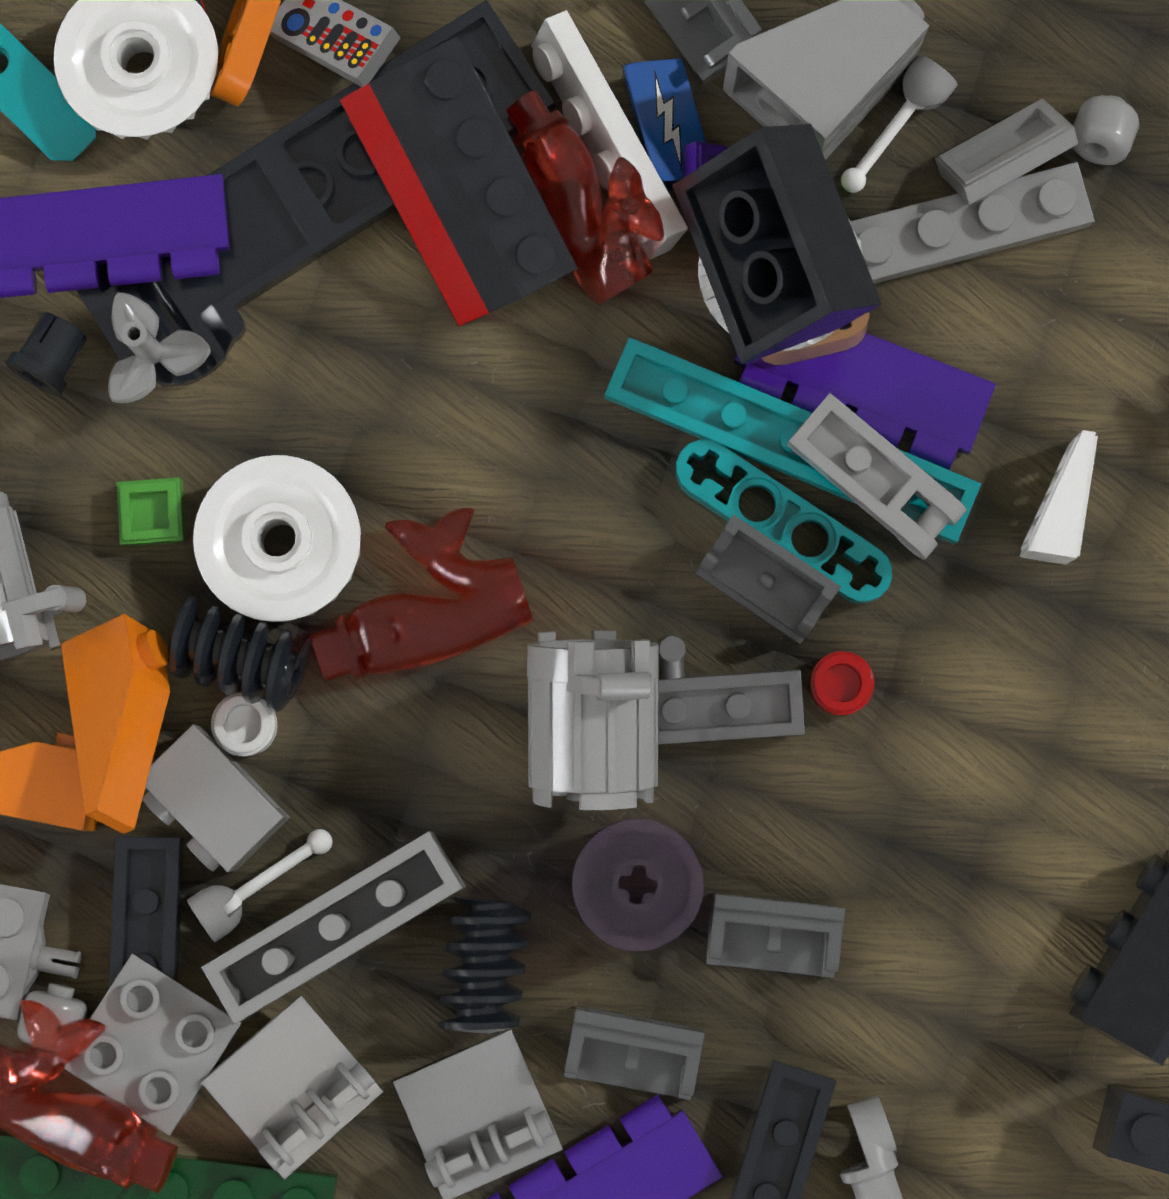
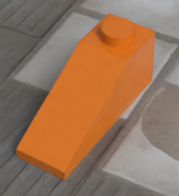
[61,613,170,834]
[0,733,97,831]

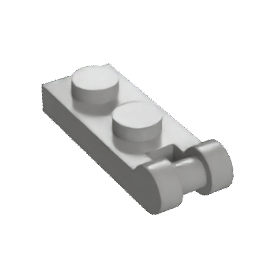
[787,393,966,560]

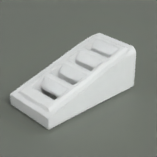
[1020,430,1098,565]

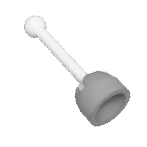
[841,55,958,193]
[187,829,332,942]

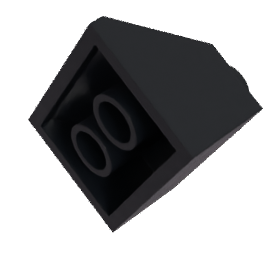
[672,124,882,364]
[1069,850,1169,1066]

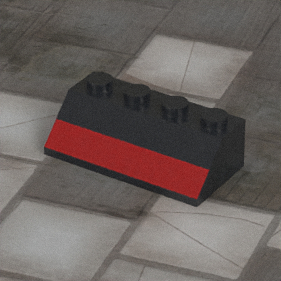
[339,35,577,327]

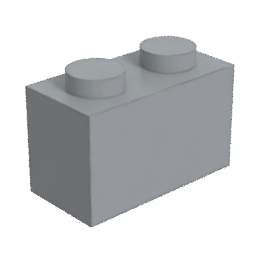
[142,724,291,872]

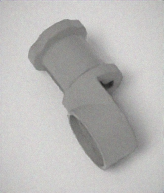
[840,1094,903,1199]

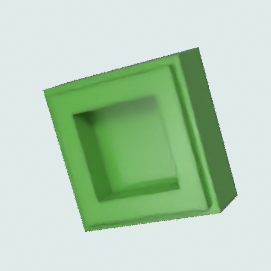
[116,477,186,547]

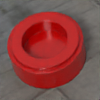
[809,651,874,716]

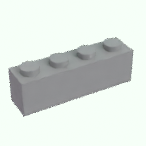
[201,831,466,1024]

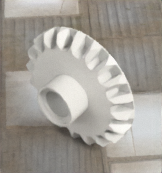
[54,0,220,140]
[193,455,361,622]

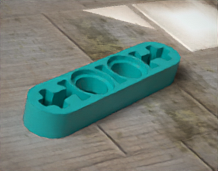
[676,440,892,604]

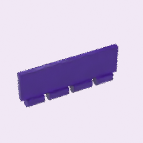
[0,174,230,298]
[734,325,996,470]
[486,1094,722,1199]

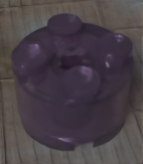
[572,819,704,951]

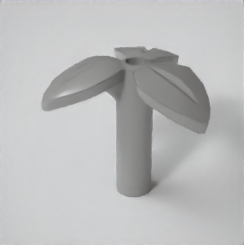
[108,292,211,403]

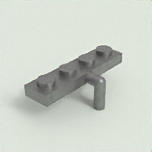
[658,634,805,744]

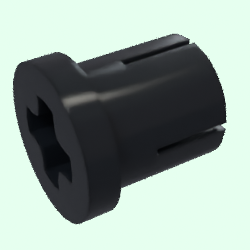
[5,312,87,396]

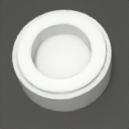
[211,692,277,757]

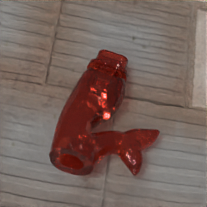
[506,90,664,306]
[310,508,534,682]
[0,1000,178,1194]

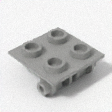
[60,954,242,1136]
[201,995,383,1179]
[393,1029,563,1199]

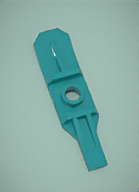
[0,23,96,161]

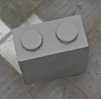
[722,0,930,160]

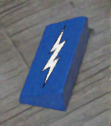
[622,58,706,191]

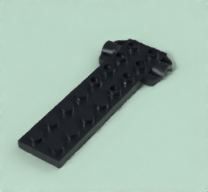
[76,0,555,388]

